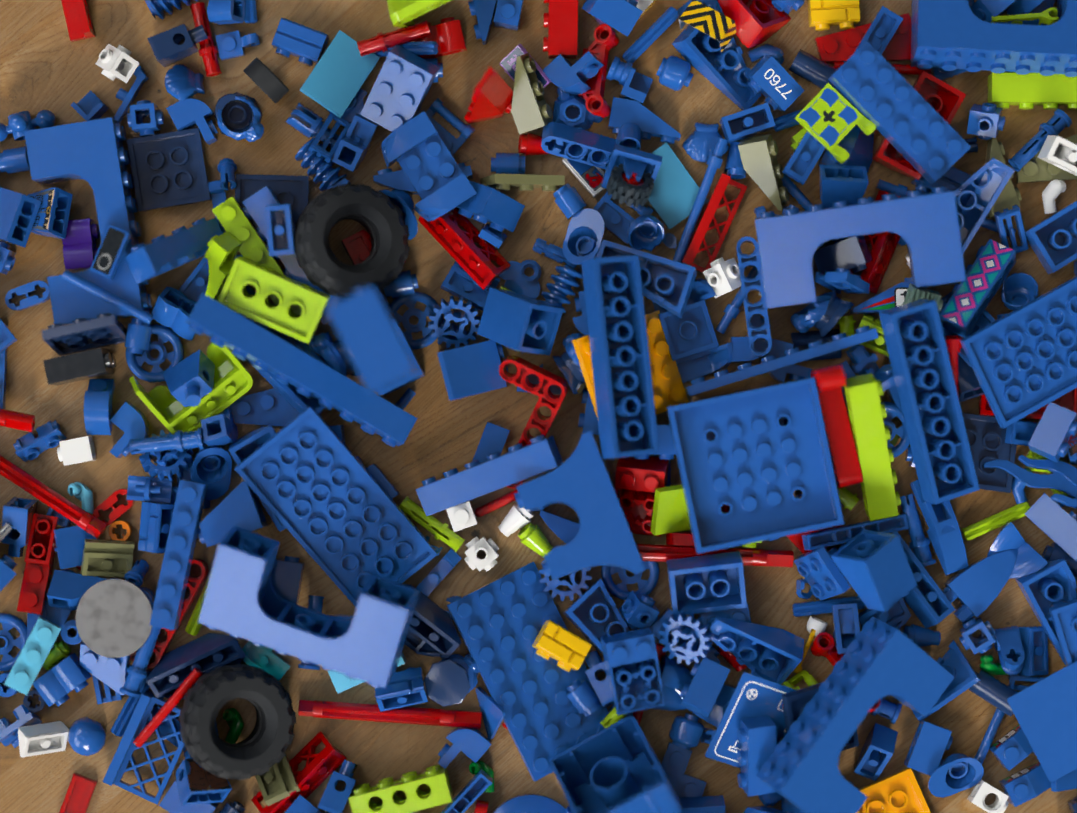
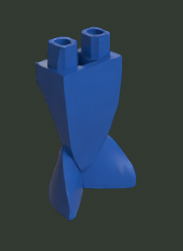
[942,522,1048,623]
[652,654,736,728]

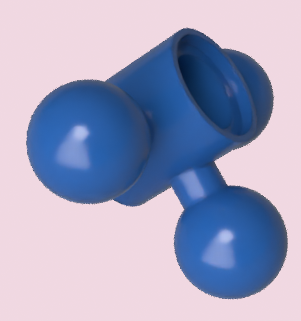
[0,110,55,142]

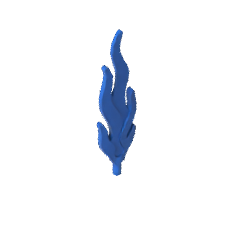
[983,455,1077,509]

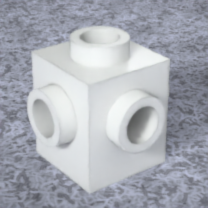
[96,44,139,83]
[703,257,741,298]
[464,536,499,572]

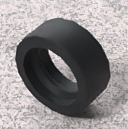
[243,57,289,103]

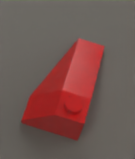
[717,0,791,48]
[464,67,513,124]

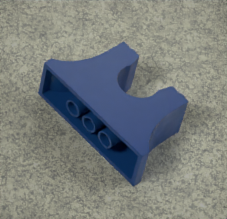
[514,431,645,580]

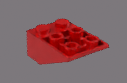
[615,456,669,537]

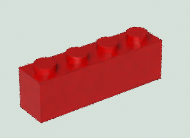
[543,0,578,59]

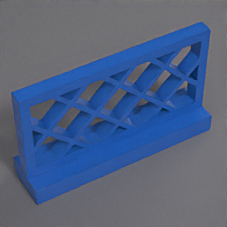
[103,690,185,805]

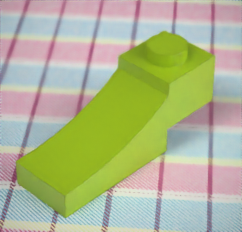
[204,231,242,302]

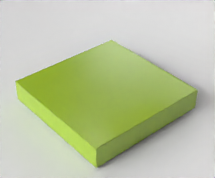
[650,484,691,536]

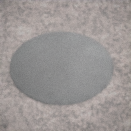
[76,579,152,658]

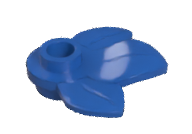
[499,260,541,299]

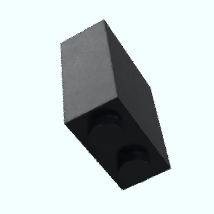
[43,348,116,386]

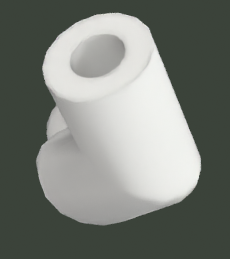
[1042,179,1066,214]

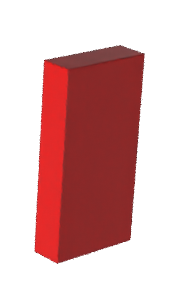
[59,773,98,813]

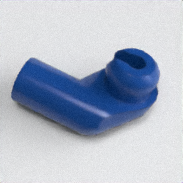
[747,44,784,65]
[1011,468,1033,504]

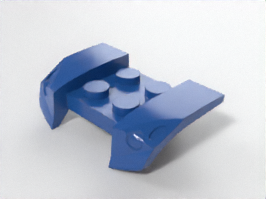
[381,111,477,221]
[652,278,732,383]

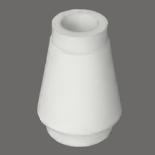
[498,504,534,537]

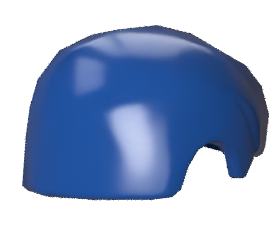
[628,215,665,251]
[1001,272,1038,311]
[68,717,106,756]

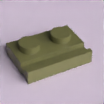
[81,539,135,577]
[255,753,300,806]

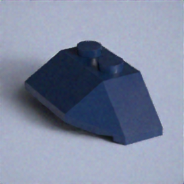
[398,583,461,659]
[146,633,245,699]

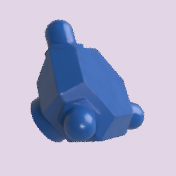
[552,88,603,130]

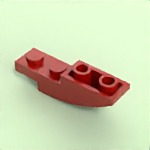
[17,513,59,615]

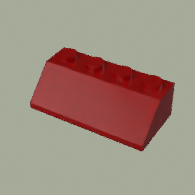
[872,71,966,180]

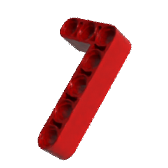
[499,355,568,489]
[810,364,863,488]
[130,559,208,669]

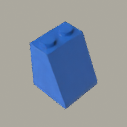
[477,287,564,356]
[437,340,508,401]
[197,481,268,547]
[831,530,917,612]

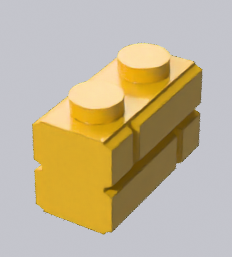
[807,0,860,31]
[532,620,592,672]

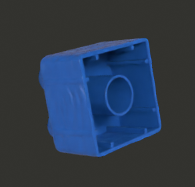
[550,715,683,813]

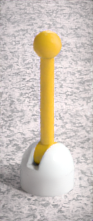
[793,616,828,673]

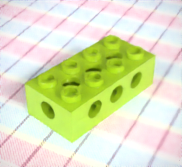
[218,256,331,344]
[349,765,453,813]

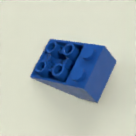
[600,628,665,715]

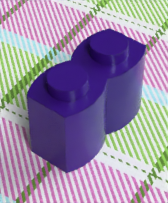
[62,218,99,271]

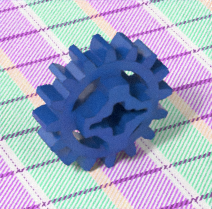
[428,296,481,349]
[139,430,194,481]
[539,560,592,601]
[658,611,713,665]

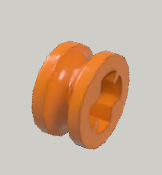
[109,520,132,541]

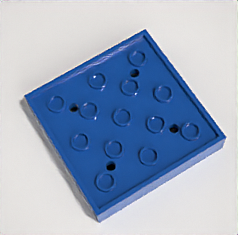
[666,378,844,554]

